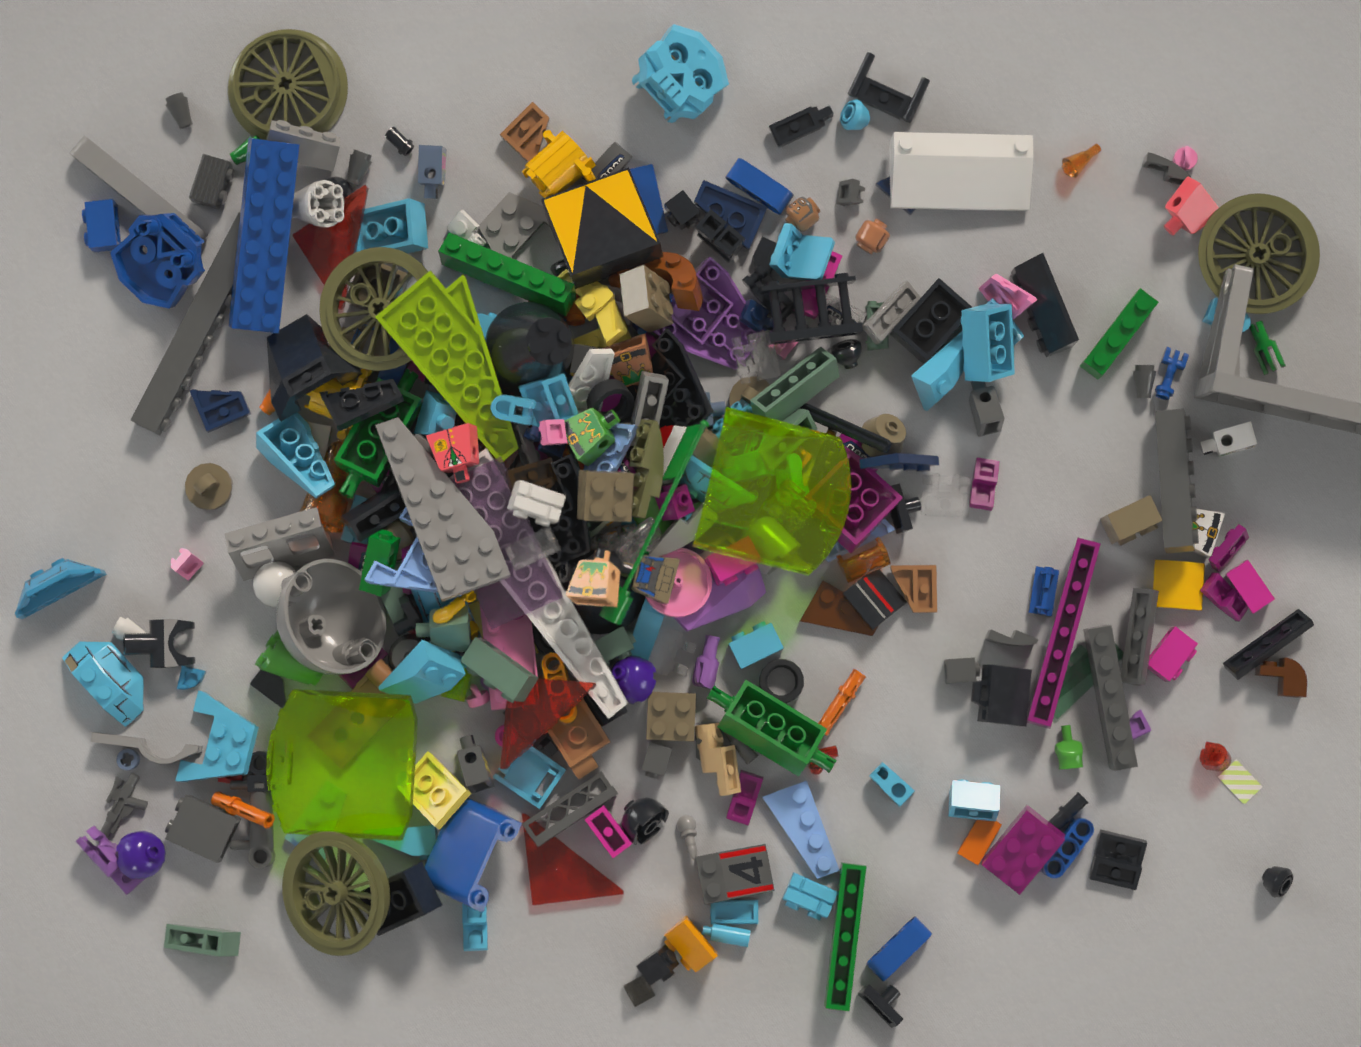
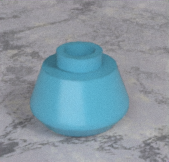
[840,99,870,130]

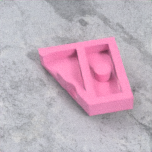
[979,274,1037,321]

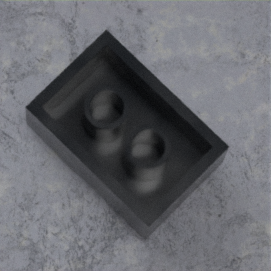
[890,278,972,364]
[359,862,443,936]

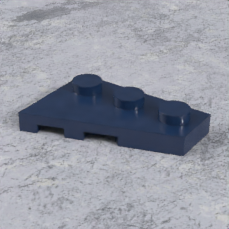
[694,180,768,251]
[859,453,939,472]

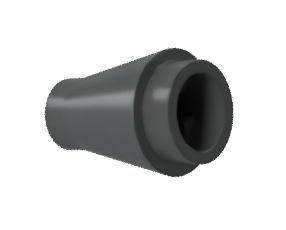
[165,92,193,129]
[346,149,372,186]
[1133,365,1156,398]

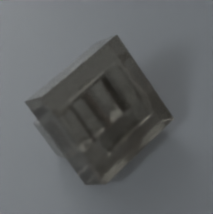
[623,975,656,1007]

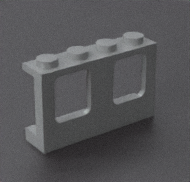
[224,507,335,581]

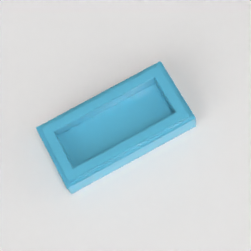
[710,900,758,924]

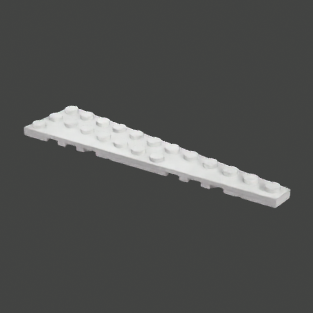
[449,448,628,719]

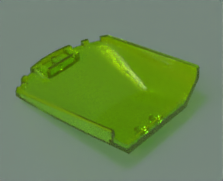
[692,407,851,576]
[266,689,418,841]

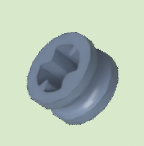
[116,749,140,770]

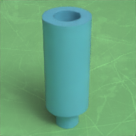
[702,923,751,947]

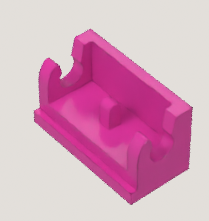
[1225,560,1275,614]

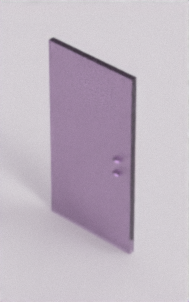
[451,457,563,629]

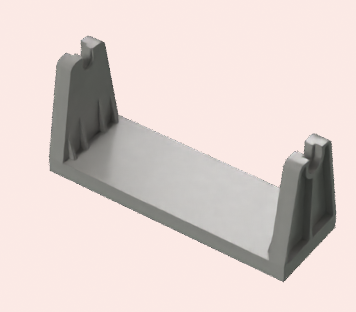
[1194,264,1361,435]

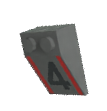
[695,844,775,905]

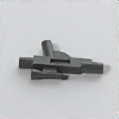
[101,773,148,838]

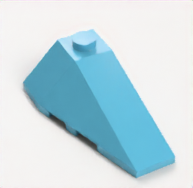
[911,331,964,411]
[256,412,335,499]

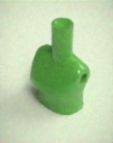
[1055,725,1083,770]

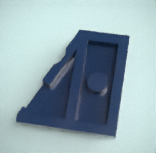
[190,389,251,433]

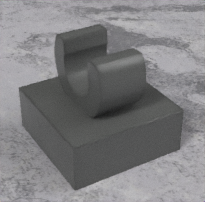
[837,179,865,206]

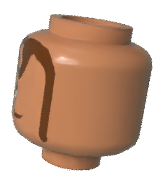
[855,219,890,255]

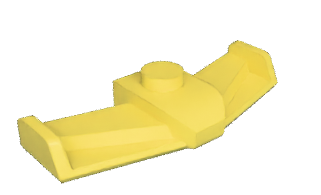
[558,269,627,347]

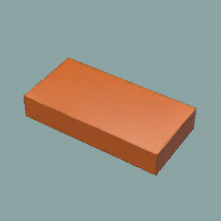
[957,820,1002,865]

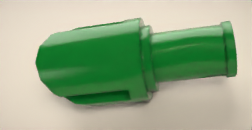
[1249,321,1286,375]

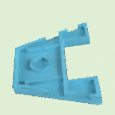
[175,690,259,782]

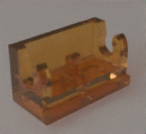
[836,537,891,583]

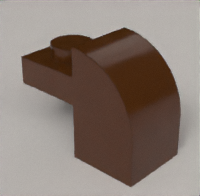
[1255,657,1307,698]

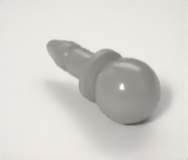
[677,815,697,859]

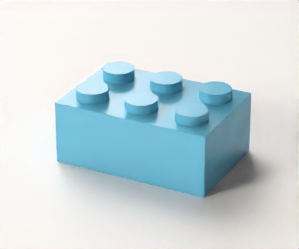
[961,304,1015,382]

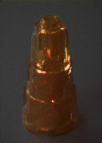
[299,439,349,533]

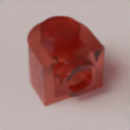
[1200,742,1232,771]

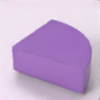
[1129,709,1152,740]

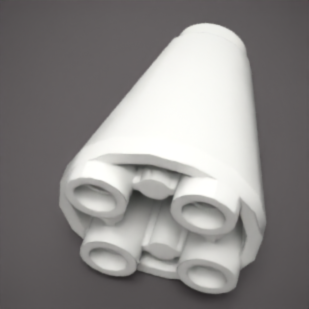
[292,180,344,228]

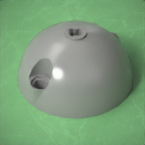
[276,559,386,675]

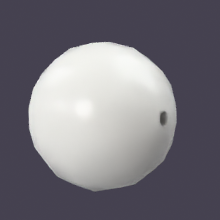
[253,561,297,608]

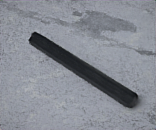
[799,403,892,453]

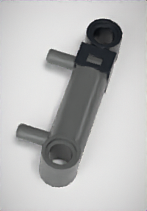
[230,751,276,869]

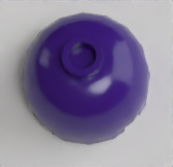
[611,655,656,704]
[116,831,166,879]

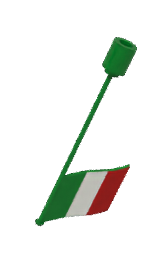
[599,420,709,625]

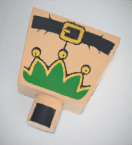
[566,549,620,607]

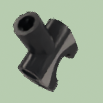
[123,619,195,668]

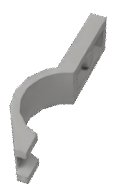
[91,732,203,764]

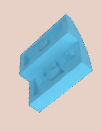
[519,373,579,427]

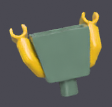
[416,590,479,652]

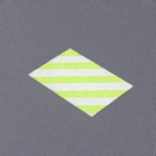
[1218,759,1263,805]

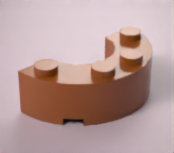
[608,252,703,311]

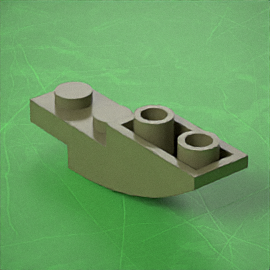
[629,419,664,519]

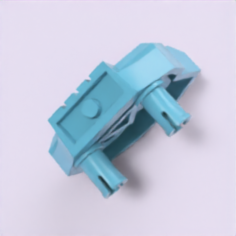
[632,24,729,123]

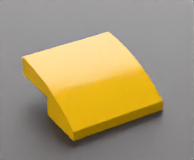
[1153,560,1205,611]

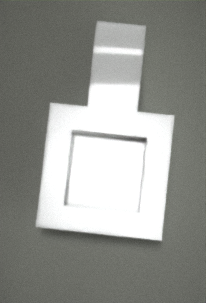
[446,210,487,247]

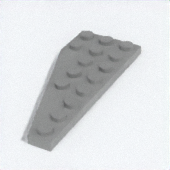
[375,417,510,602]

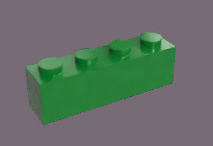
[1080,288,1159,380]

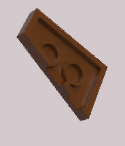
[799,580,878,636]

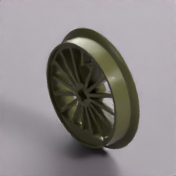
[228,29,348,140]
[1198,193,1320,314]
[319,247,428,371]
[282,831,390,956]

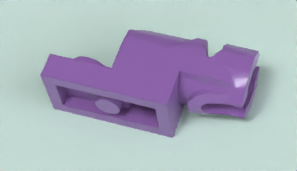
[76,826,146,895]

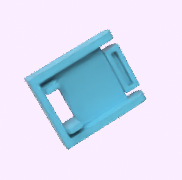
[493,738,567,809]

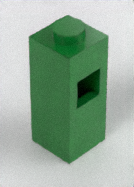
[359,530,401,597]

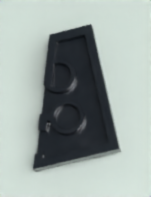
[319,379,404,432]

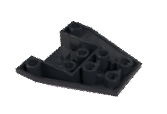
[267,314,363,422]
[620,328,714,428]
[508,454,592,568]

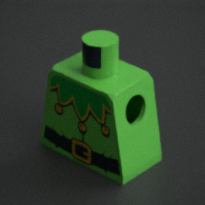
[564,408,620,466]

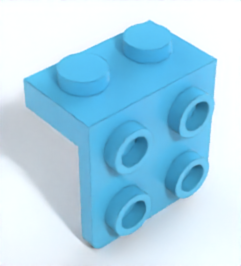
[769,223,835,281]

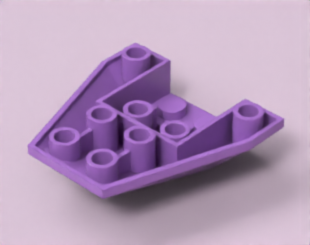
[653,257,765,370]
[673,526,766,632]

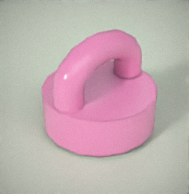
[1173,146,1198,171]
[466,684,490,708]

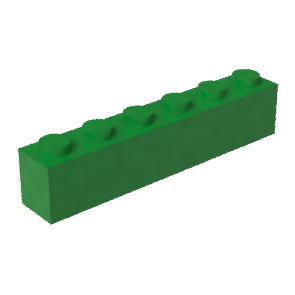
[438,233,577,316]
[824,862,867,1011]

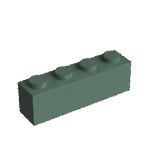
[750,346,840,431]

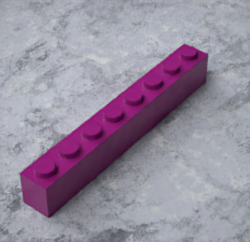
[1027,538,1101,729]

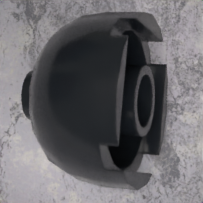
[621,797,669,845]

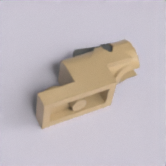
[695,722,741,796]

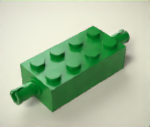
[334,369,422,499]
[706,680,837,777]

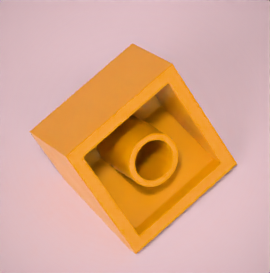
[664,915,718,973]

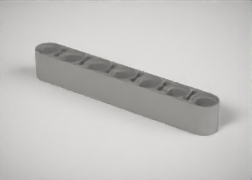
[69,135,208,240]

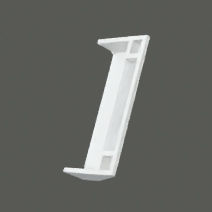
[889,132,1033,211]

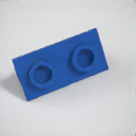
[1029,566,1059,617]

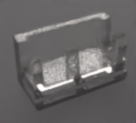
[506,526,561,571]

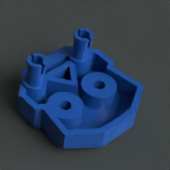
[110,213,205,309]

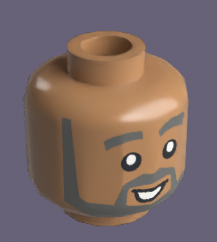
[785,197,821,232]

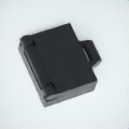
[971,665,1032,727]

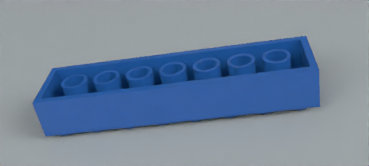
[228,138,300,333]

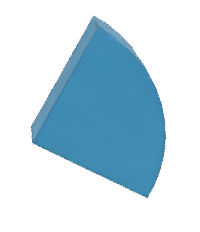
[177,666,206,690]

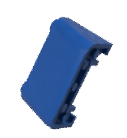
[425,798,522,912]

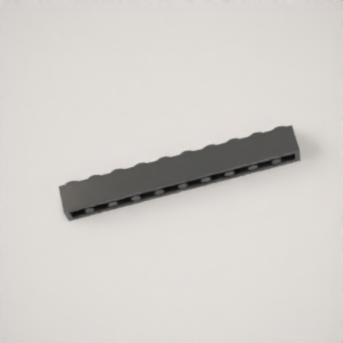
[131,212,240,435]

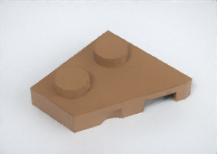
[500,102,550,162]
[890,565,937,613]

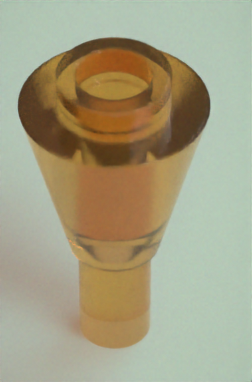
[1062,144,1101,178]

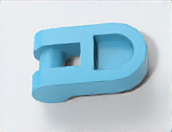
[491,395,536,425]

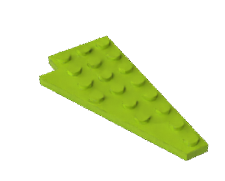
[375,270,519,464]

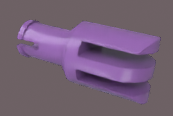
[692,635,720,688]

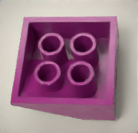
[799,450,903,554]

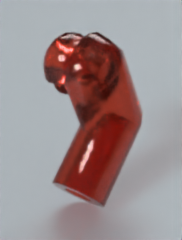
[808,745,839,775]

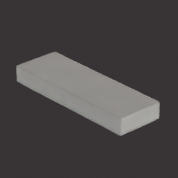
[862,281,921,344]

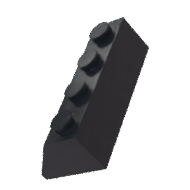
[1010,253,1079,357]

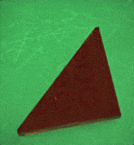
[292,185,369,310]
[500,679,596,769]
[522,813,624,905]

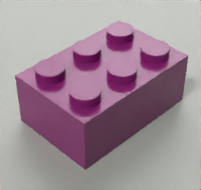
[982,805,1065,895]

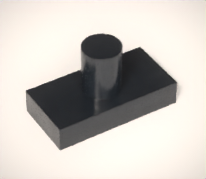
[890,483,921,534]
[392,594,431,642]
[857,985,903,1028]

